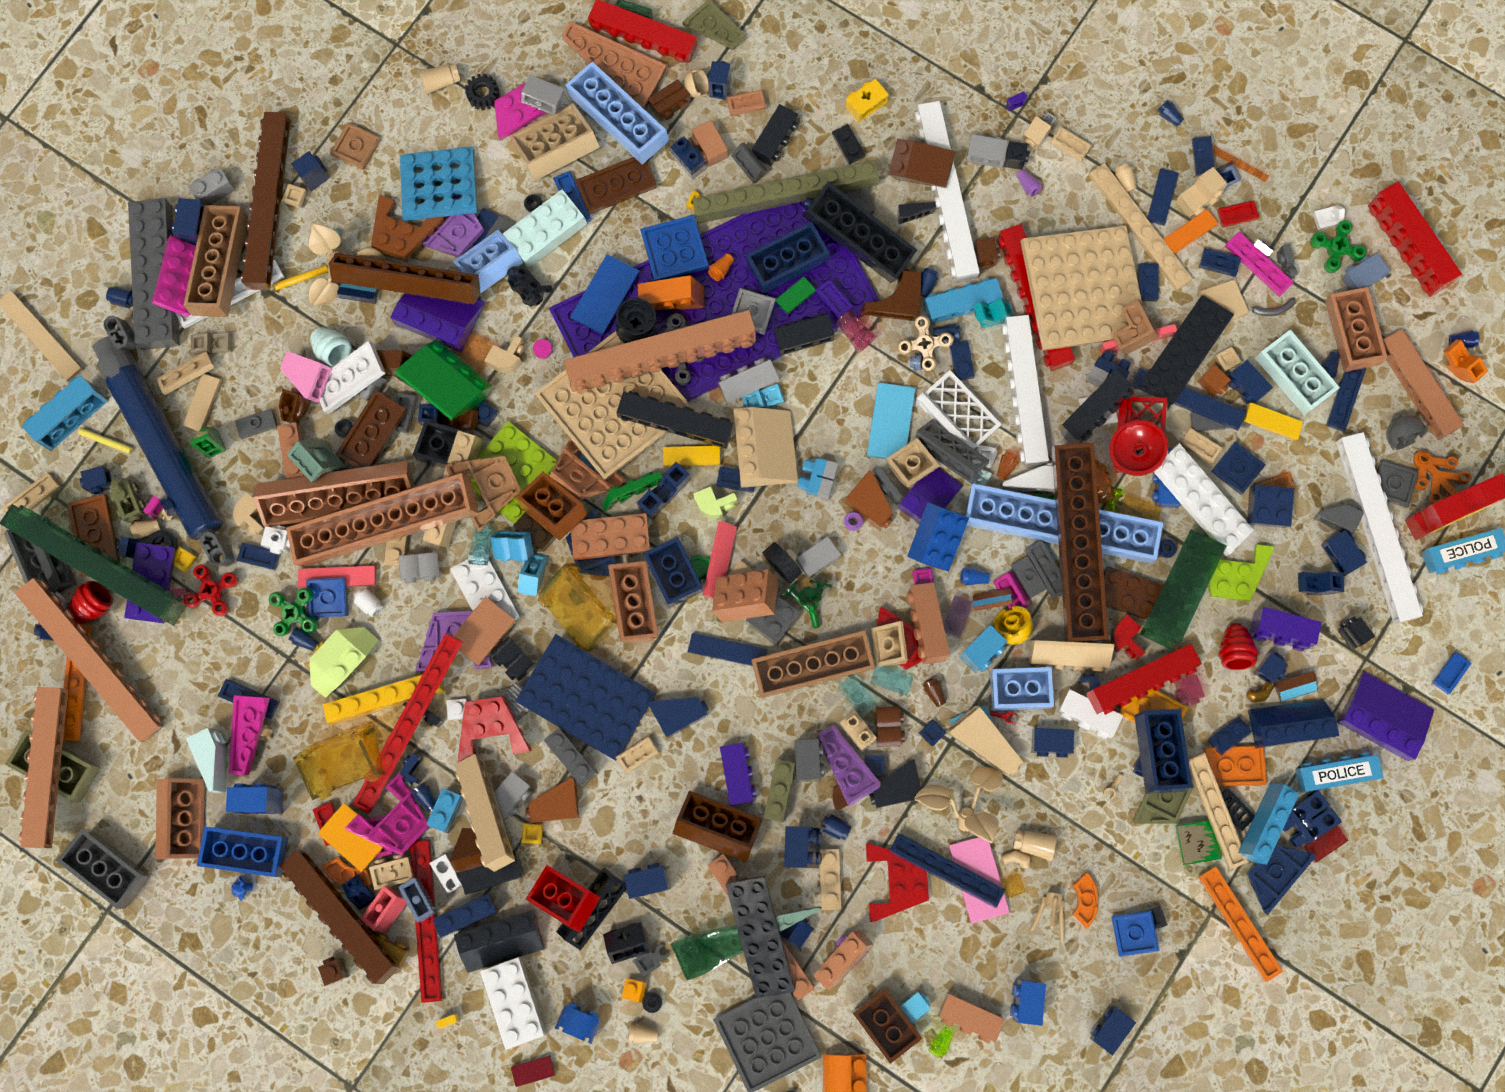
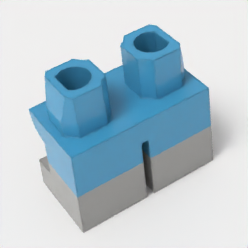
[797,458,838,501]

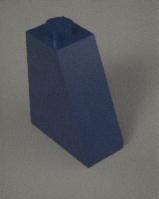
[648,697,709,739]

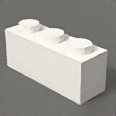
[1057,689,1123,739]

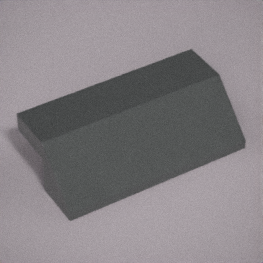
[4,517,77,593]

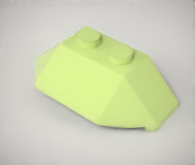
[309,627,379,698]

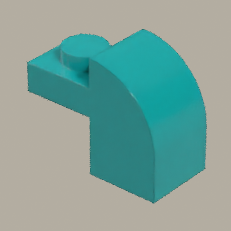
[974,298,1015,328]

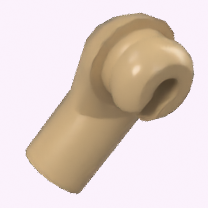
[1001,850,1031,868]

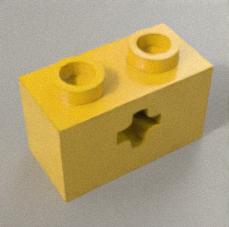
[845,78,889,123]

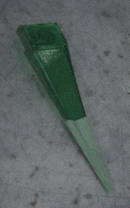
[671,906,822,980]

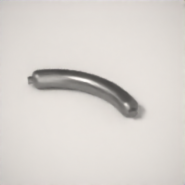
[1250,298,1296,316]

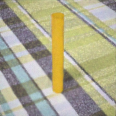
[273,265,328,290]

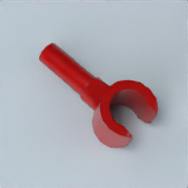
[990,711,1018,725]

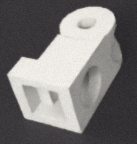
[430,852,462,893]

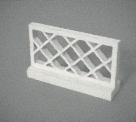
[916,370,1002,454]

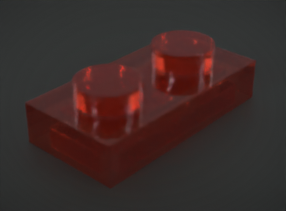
[1303,825,1348,863]

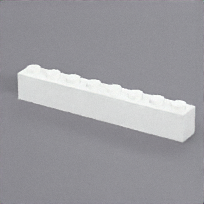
[1001,315,1049,467]

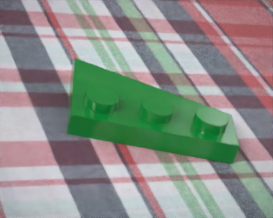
[602,471,662,512]

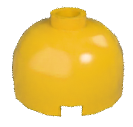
[993,606,1033,645]

